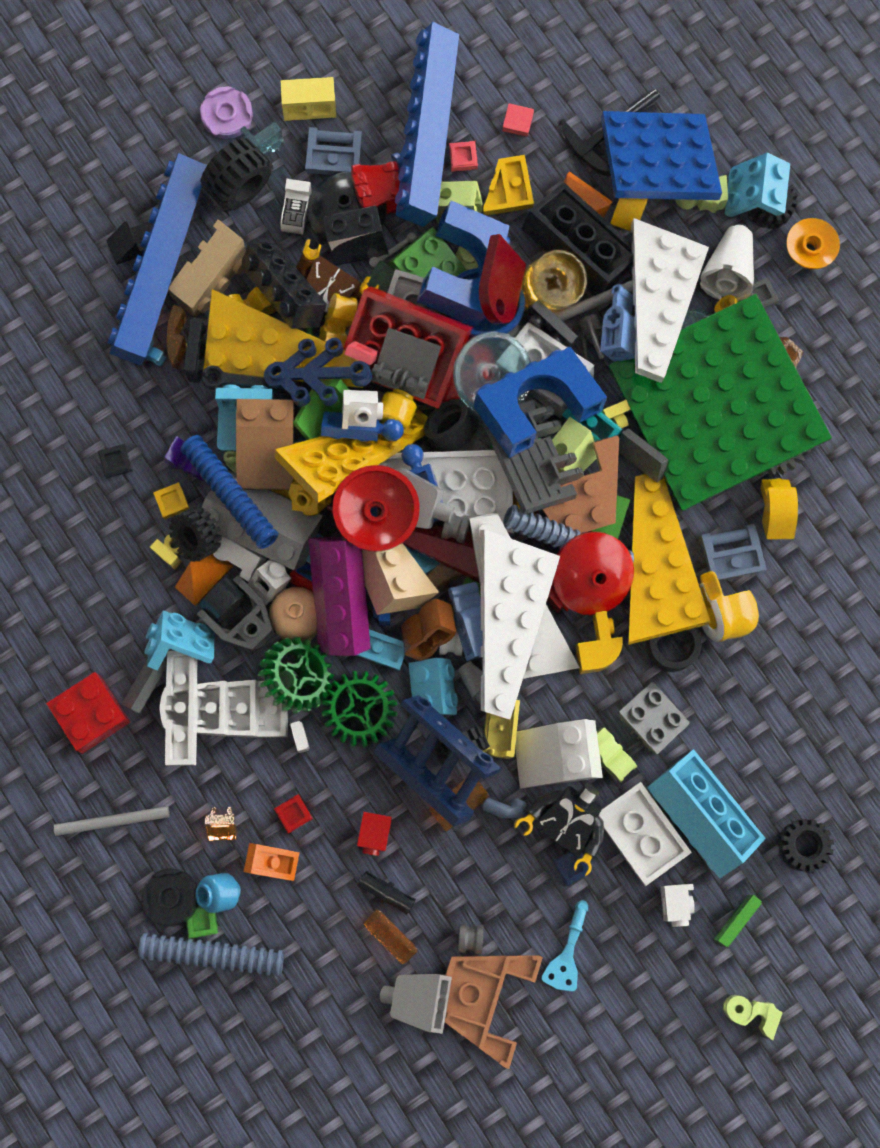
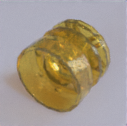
[521,250,587,313]

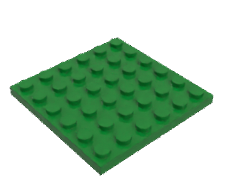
[608,294,832,512]

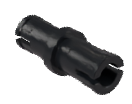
[357,870,416,915]

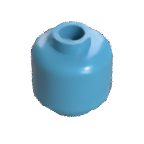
[196,873,241,913]

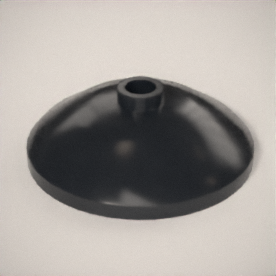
[307,172,387,245]

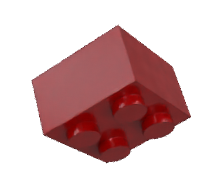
[46,672,131,754]

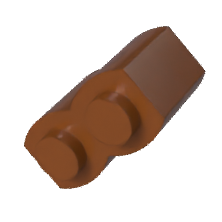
[401,599,456,661]

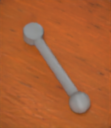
[369,232,417,268]

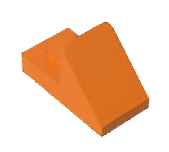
[243,843,300,881]

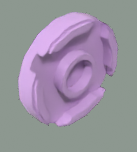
[200,86,253,139]

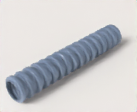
[503,504,634,562]
[138,933,284,977]

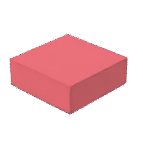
[502,104,534,137]
[449,141,478,172]
[344,341,379,365]

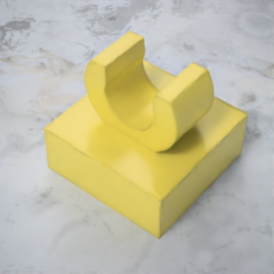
[602,399,631,428]
[150,535,182,570]

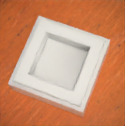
[290,721,310,753]

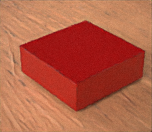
[274,794,313,834]

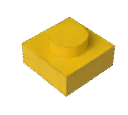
[153,482,190,520]

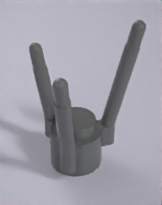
[579,315,604,362]

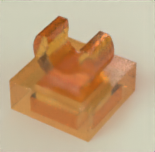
[205,807,237,840]

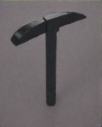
[562,89,660,176]

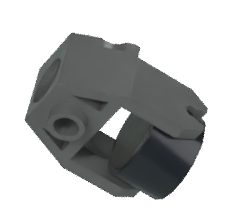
[197,575,275,654]

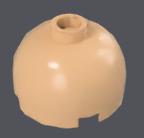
[269,587,317,642]

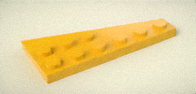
[203,289,363,388]
[275,409,428,503]
[628,474,710,645]

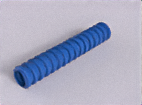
[181,435,279,549]

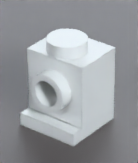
[342,390,383,429]
[248,559,291,605]
[660,884,694,927]

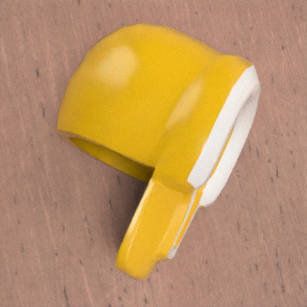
[699,571,759,642]

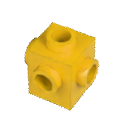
[289,480,332,516]

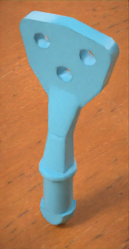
[541,900,588,991]

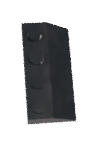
[521,182,634,296]

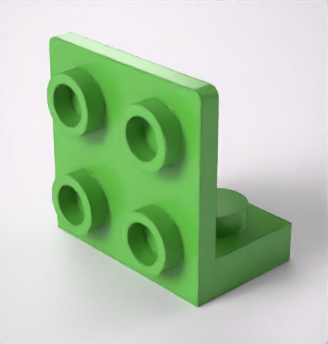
[386,227,466,278]
[293,379,350,440]

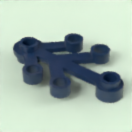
[264,338,373,407]

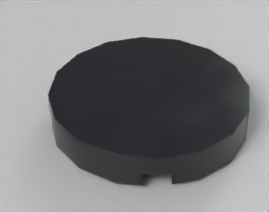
[141,868,198,927]

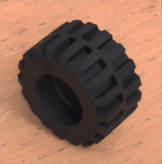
[200,138,273,211]

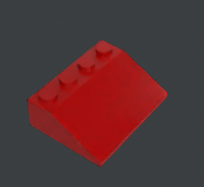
[344,286,473,409]

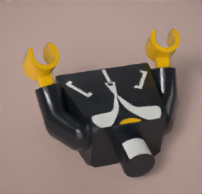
[514,783,604,876]

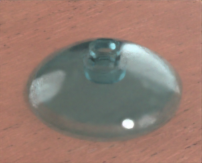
[453,332,531,413]

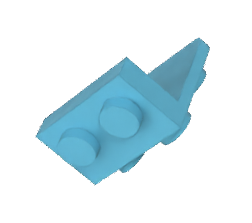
[725,153,790,217]
[215,385,275,452]
[145,610,215,671]

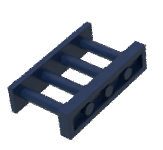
[373,695,501,827]

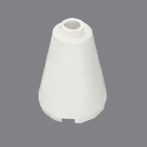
[700,225,754,301]

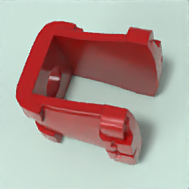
[351,161,400,214]

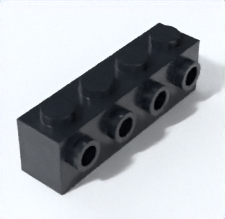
[241,242,327,329]

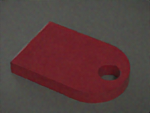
[479,234,526,325]

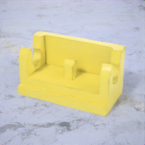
[281,77,336,121]
[483,700,520,759]

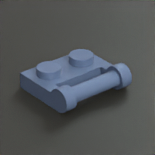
[305,127,362,175]
[700,524,767,581]

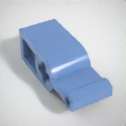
[600,284,636,362]
[448,582,483,661]

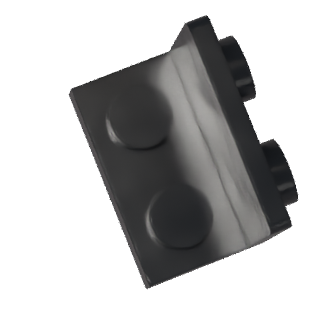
[496,299,578,352]

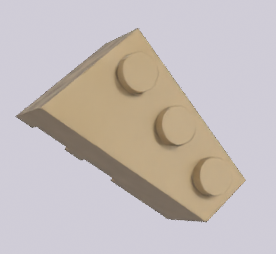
[168,220,246,318]
[362,543,439,615]

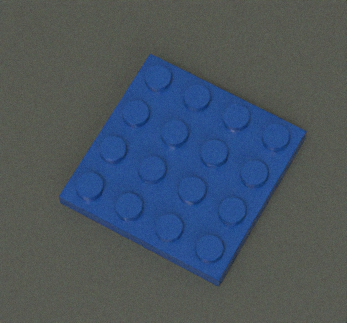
[601,111,722,200]

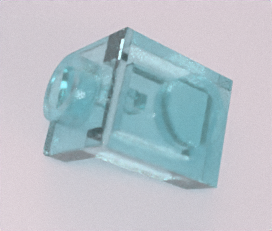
[240,122,283,155]

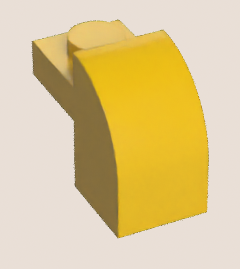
[610,198,648,231]
[760,478,798,539]
[575,611,623,674]

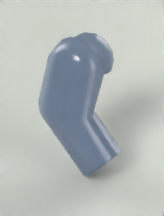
[483,797,527,818]

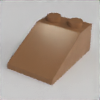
[236,399,295,490]

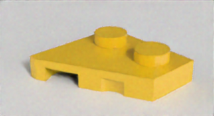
[483,155,534,215]

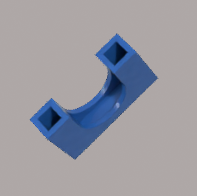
[417,200,510,327]
[473,347,607,458]

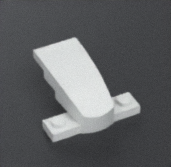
[160,651,288,766]

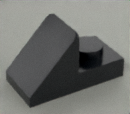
[106,221,152,265]

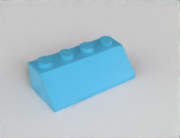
[647,749,766,878]

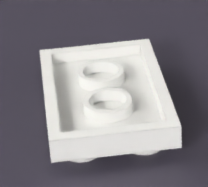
[599,782,692,886]

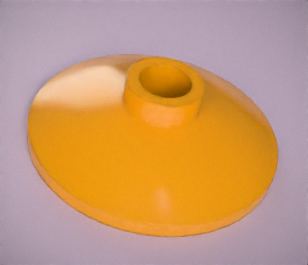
[786,218,840,269]

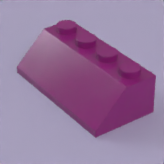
[308,537,371,656]

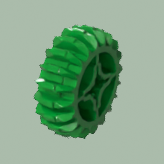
[258,637,334,714]
[322,671,398,747]

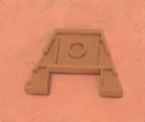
[541,435,619,533]
[445,955,543,1069]

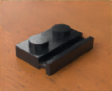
[184,318,207,383]

